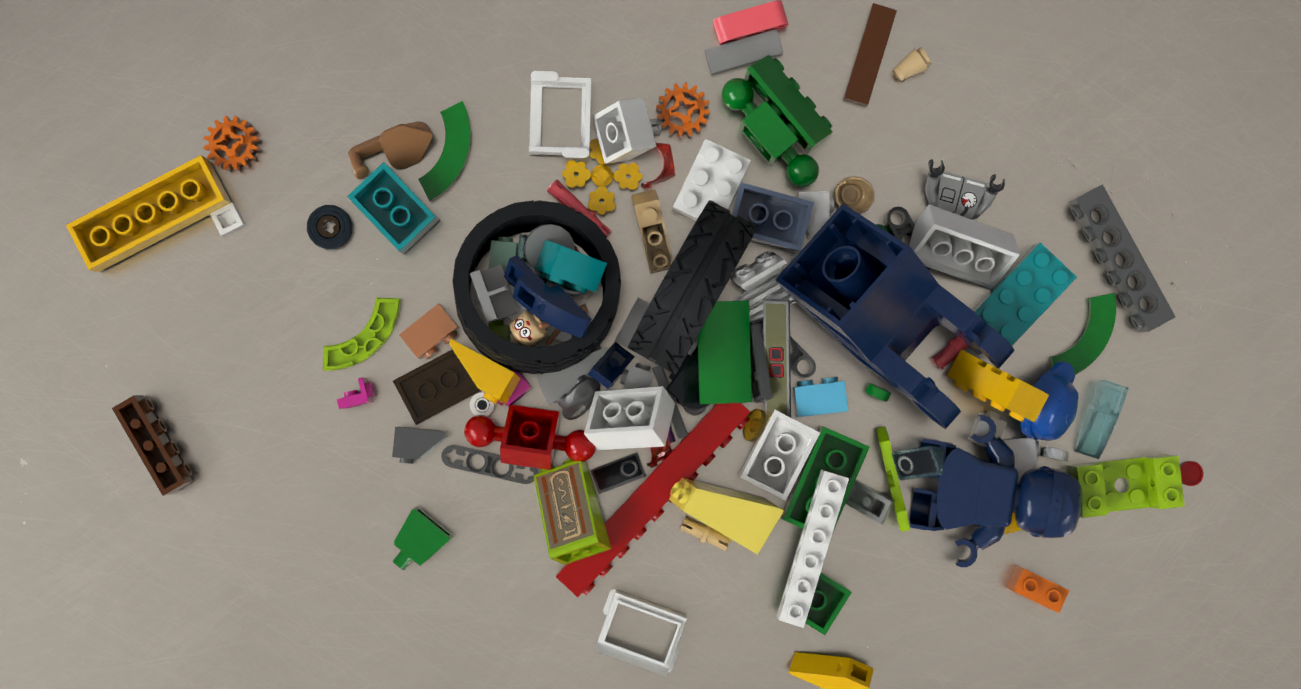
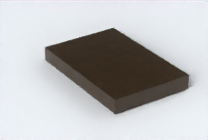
[393,349,481,425]

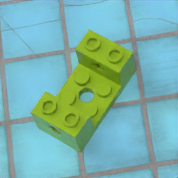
[1067,454,1185,518]

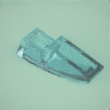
[1074,380,1129,459]

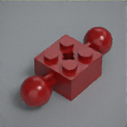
[464,404,596,470]

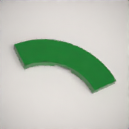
[418,101,471,202]
[1050,293,1116,375]

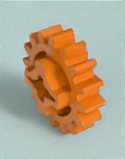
[656,82,710,138]
[203,116,260,171]

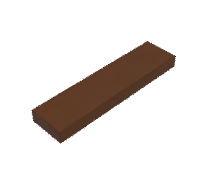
[843,3,897,106]

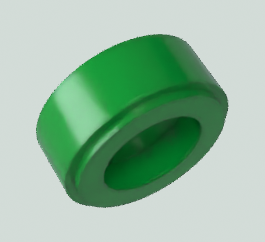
[865,383,892,402]

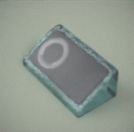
[892,446,943,481]

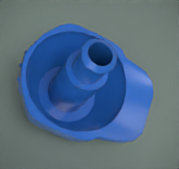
[1021,361,1079,441]

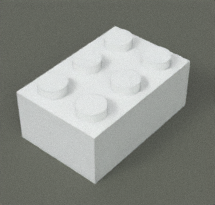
[673,139,751,221]
[584,386,675,450]

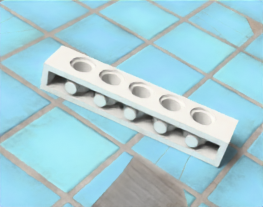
[777,469,849,628]

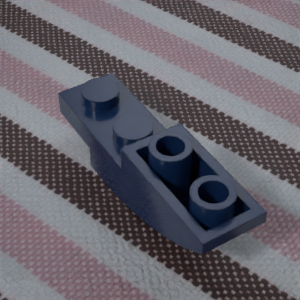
[504,255,591,338]

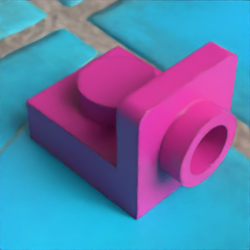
[337,377,375,409]

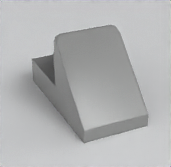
[846,480,894,525]

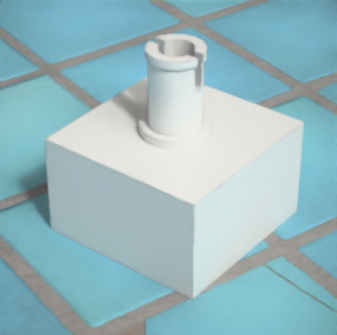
[592,98,661,164]

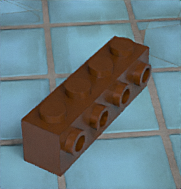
[112,395,193,496]

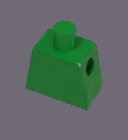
[393,507,454,570]

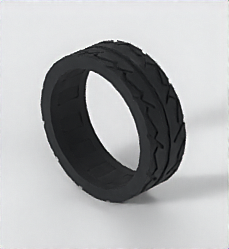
[452,200,621,374]
[628,200,758,374]

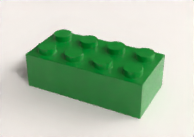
[780,426,870,534]

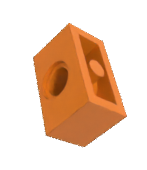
[1007,565,1070,613]

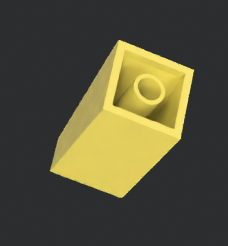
[669,478,784,555]

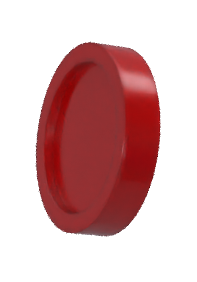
[1180,461,1204,486]

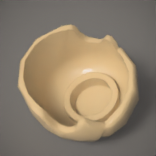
[834,176,874,213]

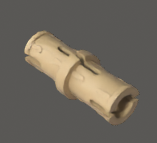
[680,516,731,551]

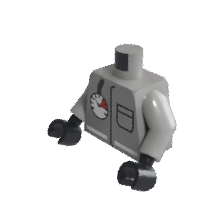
[925,159,1005,220]

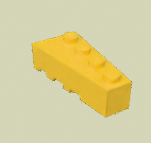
[947,350,1049,422]

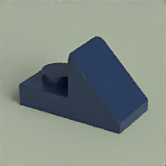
[588,342,635,389]

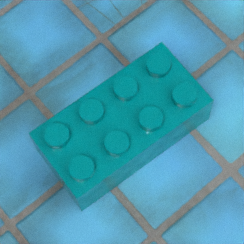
[972,242,1077,346]

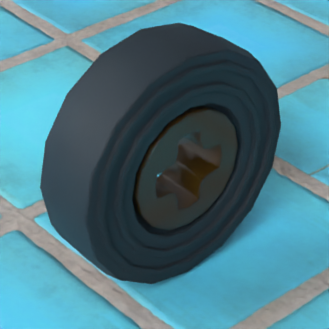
[307,205,352,249]

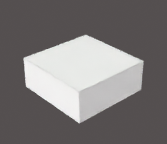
[210,203,246,237]

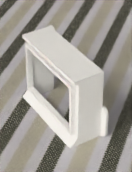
[529,71,591,158]
[594,589,687,677]

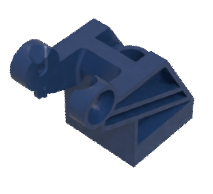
[775,204,1015,429]

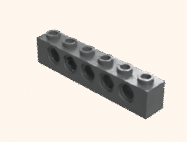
[1070,184,1176,332]

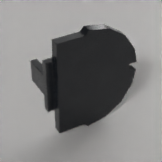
[666,346,710,409]

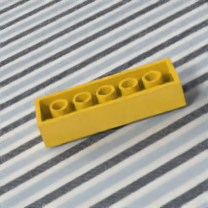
[66,155,231,272]

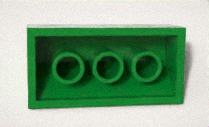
[744,55,833,155]

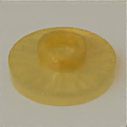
[743,409,766,442]

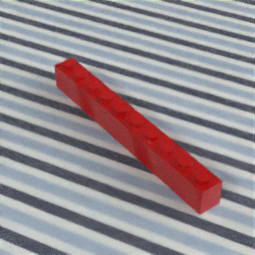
[556,403,750,598]

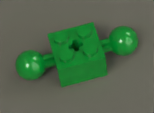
[722,78,819,187]

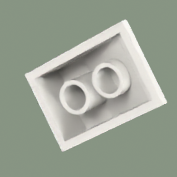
[738,410,820,501]

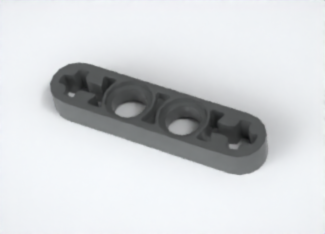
[441,445,538,484]

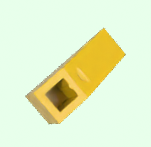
[788,652,874,689]

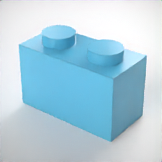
[792,377,848,417]

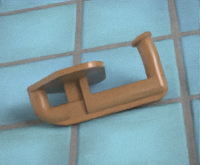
[348,121,433,179]

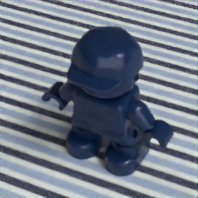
[909,415,1082,567]

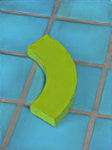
[323,297,402,371]
[876,426,910,532]

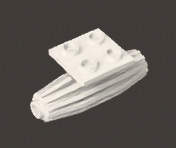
[730,251,796,325]

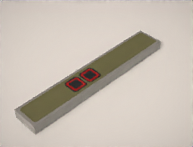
[763,299,791,425]

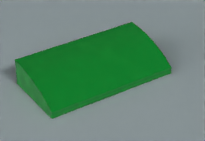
[698,300,752,404]

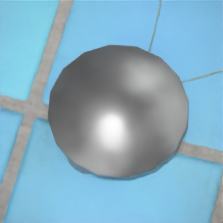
[558,375,600,420]

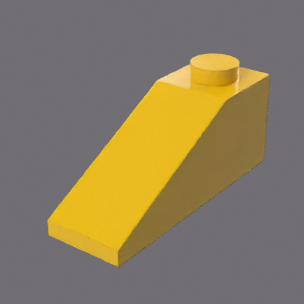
[449,339,521,405]

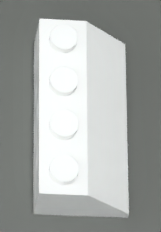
[909,204,1020,289]

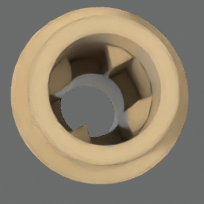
[893,47,932,81]

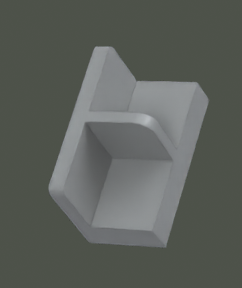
[470,265,518,323]

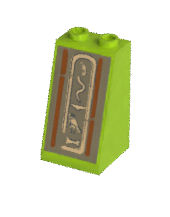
[533,459,612,565]

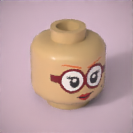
[510,310,548,347]

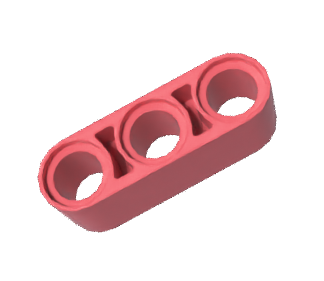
[713,0,789,45]

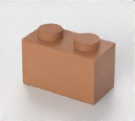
[399,303,460,360]

